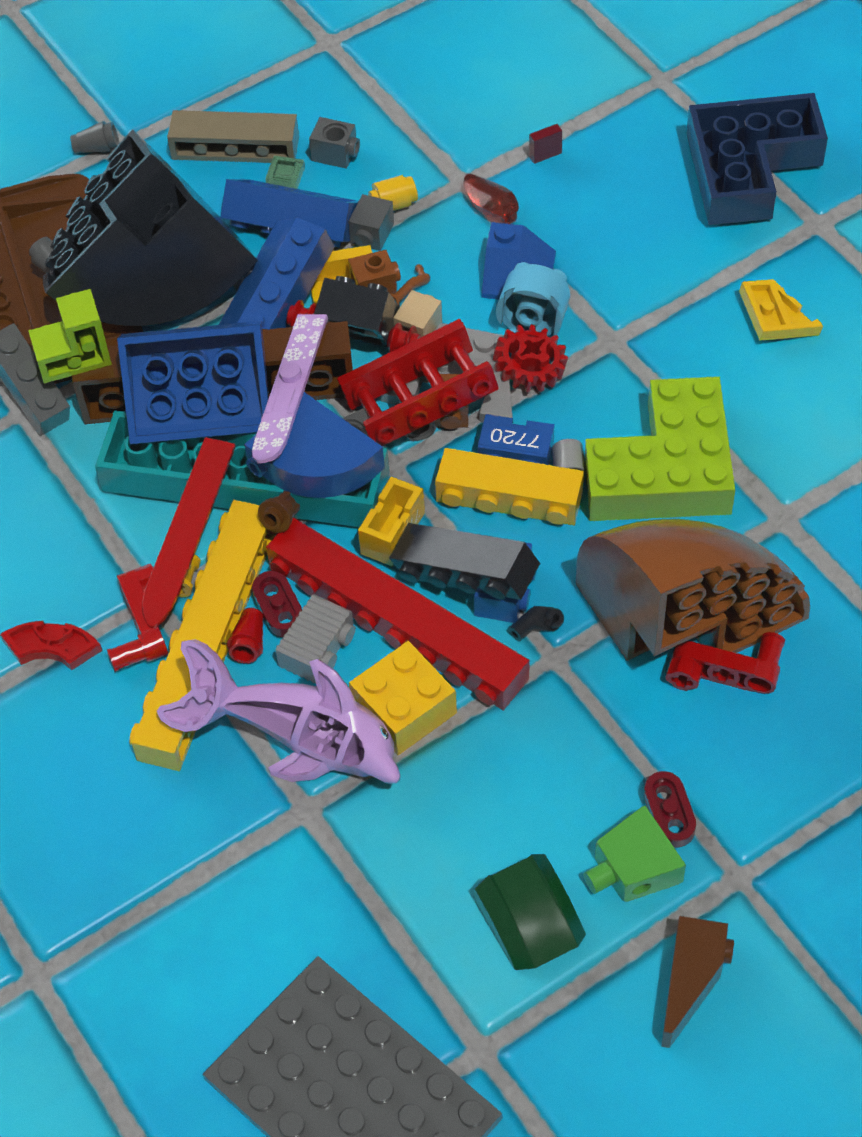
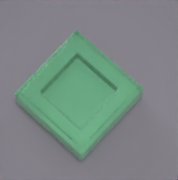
[266,156,305,189]

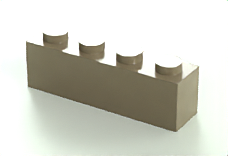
[167,110,299,164]

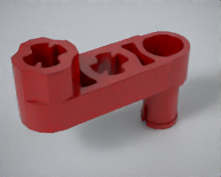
[107,563,168,672]
[666,632,785,694]

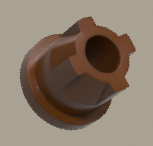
[258,491,300,533]

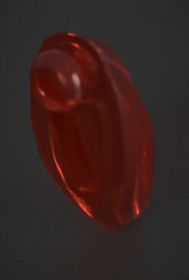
[464,174,519,224]

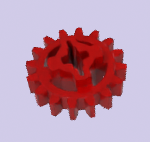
[493,324,568,392]

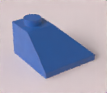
[482,222,556,300]

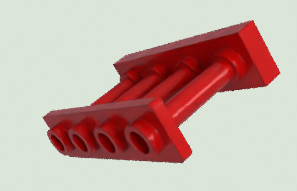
[336,319,499,446]

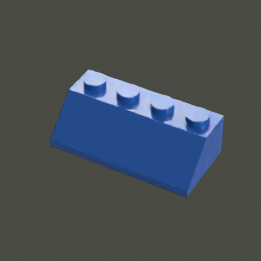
[220,179,359,247]
[218,217,335,329]

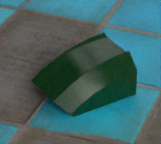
[475,854,586,970]

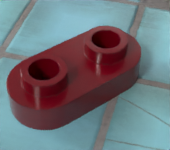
[252,571,302,637]
[644,771,696,848]

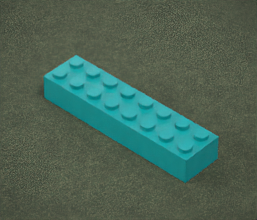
[95,411,390,527]

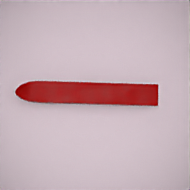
[142,437,236,628]

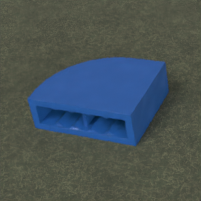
[244,392,385,498]

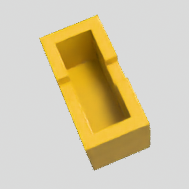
[358,476,425,567]

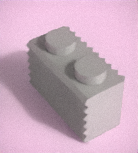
[276,594,356,683]

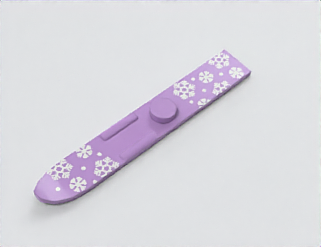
[252,314,328,463]

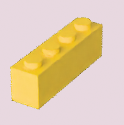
[435,448,584,526]

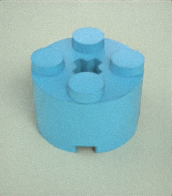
[496,262,570,336]

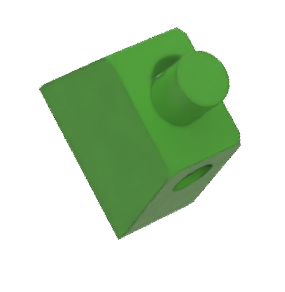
[583,806,686,902]

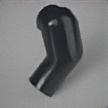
[508,606,564,641]

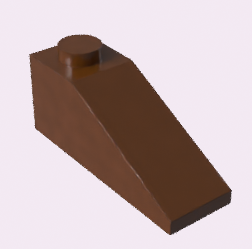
[661,916,734,1048]

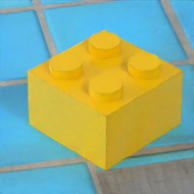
[349,641,457,755]

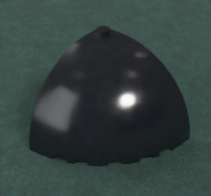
[43,129,258,326]

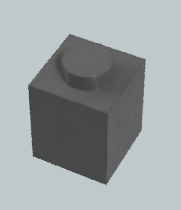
[348,194,394,251]

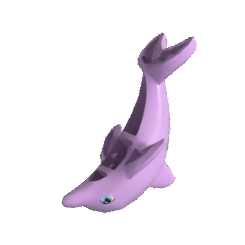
[157,639,400,784]

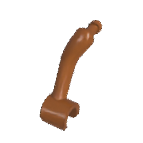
[390,264,430,307]

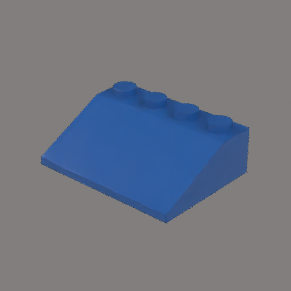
[117,321,269,444]

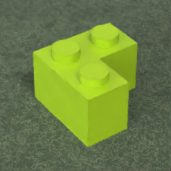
[28,289,112,383]

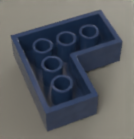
[686,93,828,225]

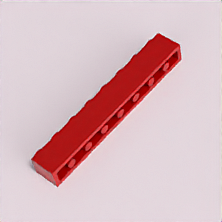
[266,518,530,711]

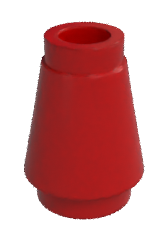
[227,608,264,663]

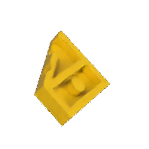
[739,279,823,341]

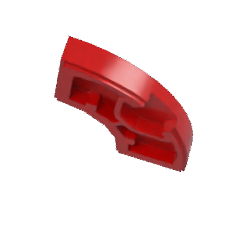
[0,621,103,670]

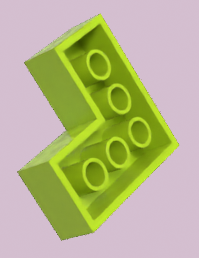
[585,376,735,521]

